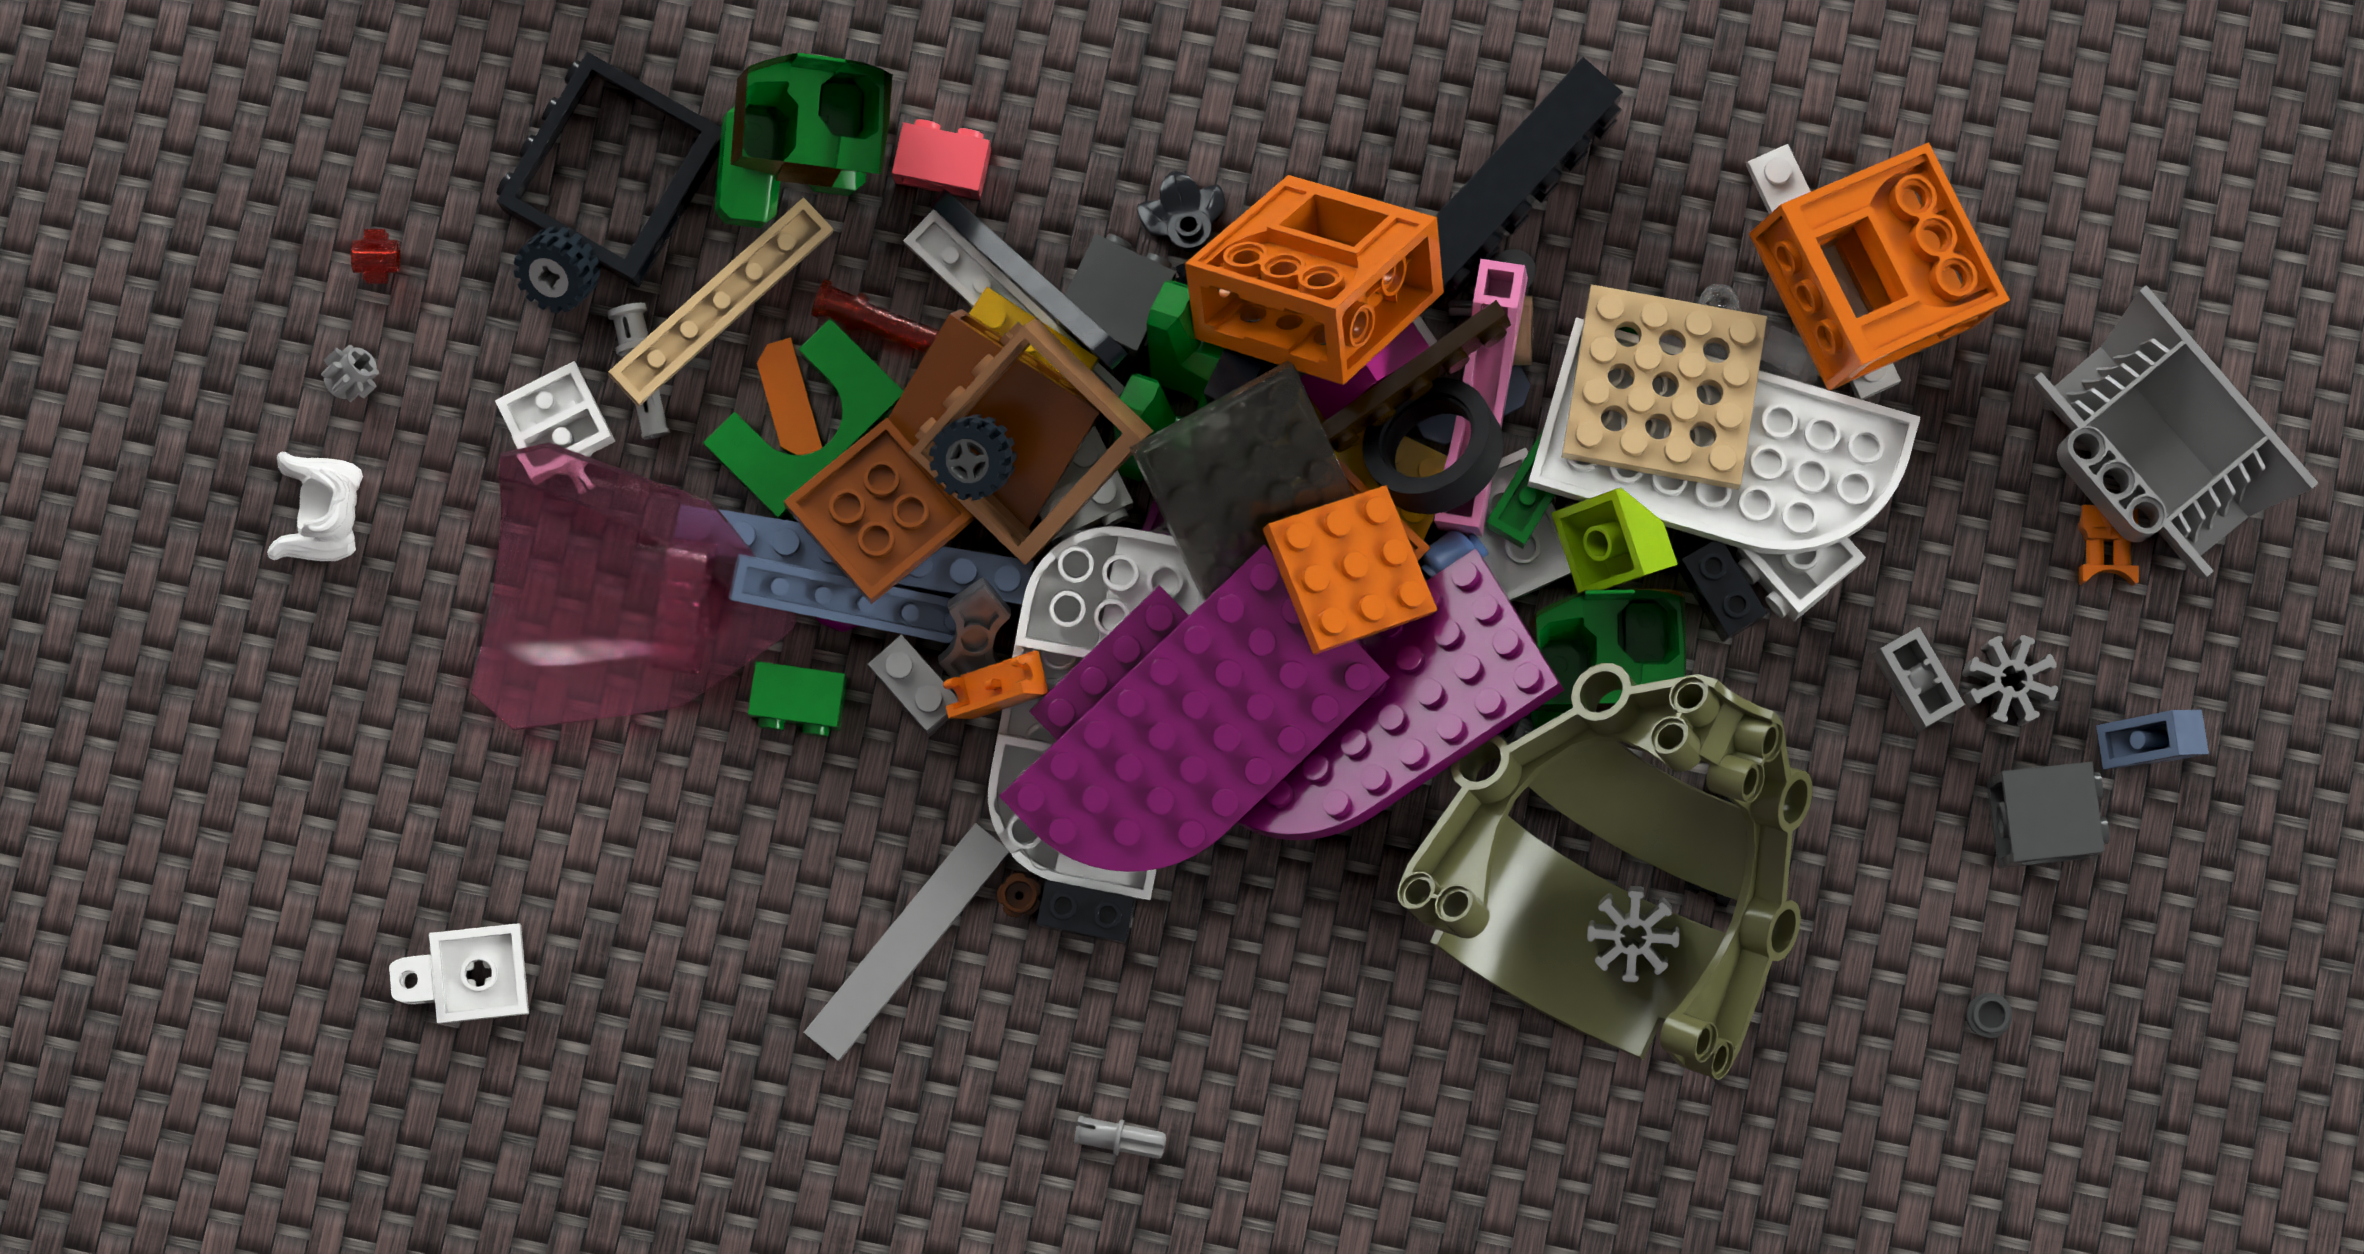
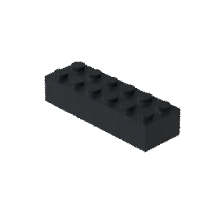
[1435,57,1623,304]

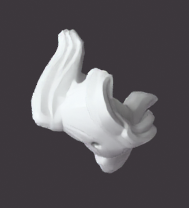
[267,452,363,561]

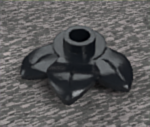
[1137,171,1225,252]

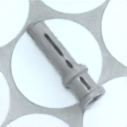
[607,302,670,440]

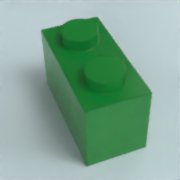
[748,661,848,737]

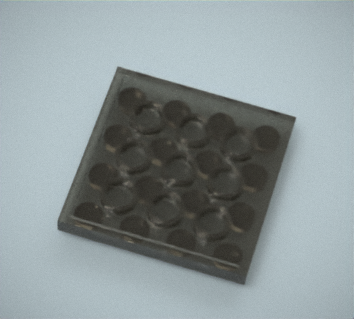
[1129,361,1354,601]

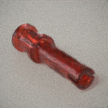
[811,279,940,353]

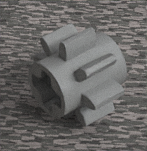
[321,344,379,402]

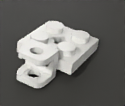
[389,923,529,1024]

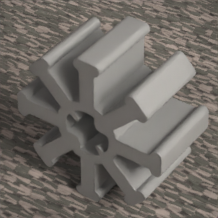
[1962,635,2058,727]
[1587,886,1679,982]

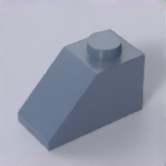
[2096,710,2209,769]

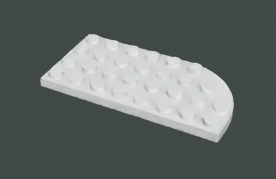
[1527,317,1920,554]

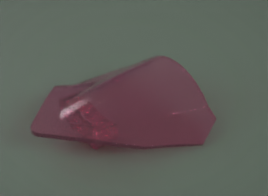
[471,442,797,730]

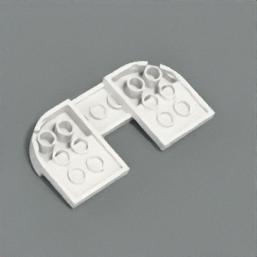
[988,526,1218,900]

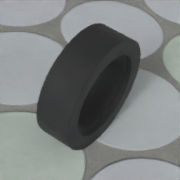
[1362,377,1504,514]

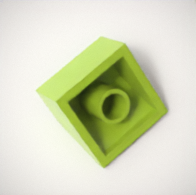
[1551,487,1678,593]

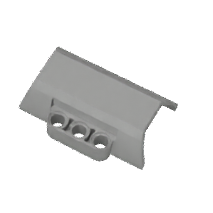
[2032,285,2318,579]

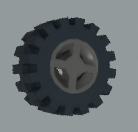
[929,414,1017,501]

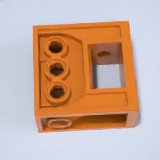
[1749,142,2010,391]
[1185,175,1444,385]

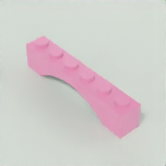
[1434,259,1528,537]

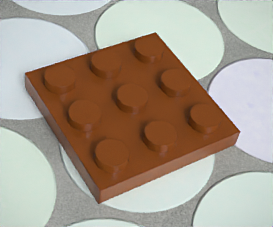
[783,418,975,604]

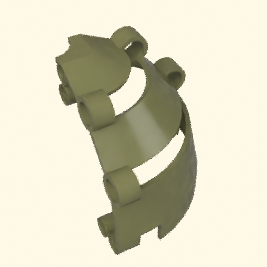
[1397,663,1812,1080]

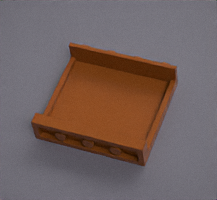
[888,309,1104,538]

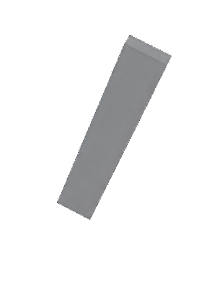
[803,823,1010,1061]

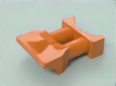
[2078,505,2139,586]

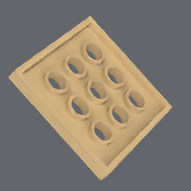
[1561,284,1767,490]

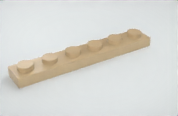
[608,197,834,407]

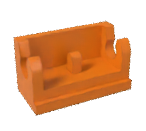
[943,651,1048,719]

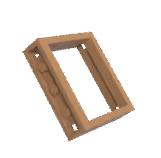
[909,318,1153,565]

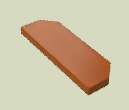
[757,337,822,455]

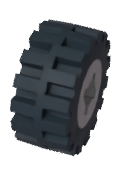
[513,226,600,313]

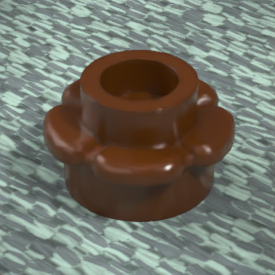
[997,873,1041,918]

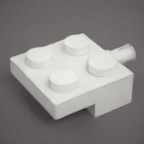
[495,361,616,492]

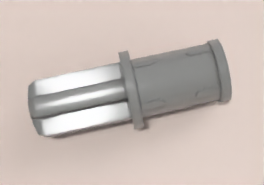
[1074,1115,1166,1159]

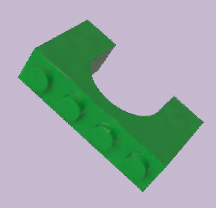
[703,319,904,521]

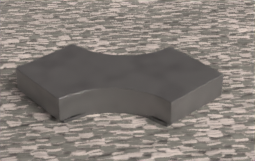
[938,577,1011,678]

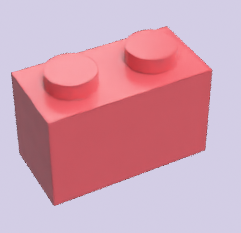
[892,119,992,201]

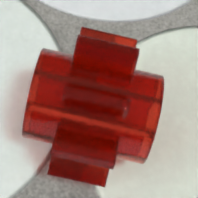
[351,229,401,284]

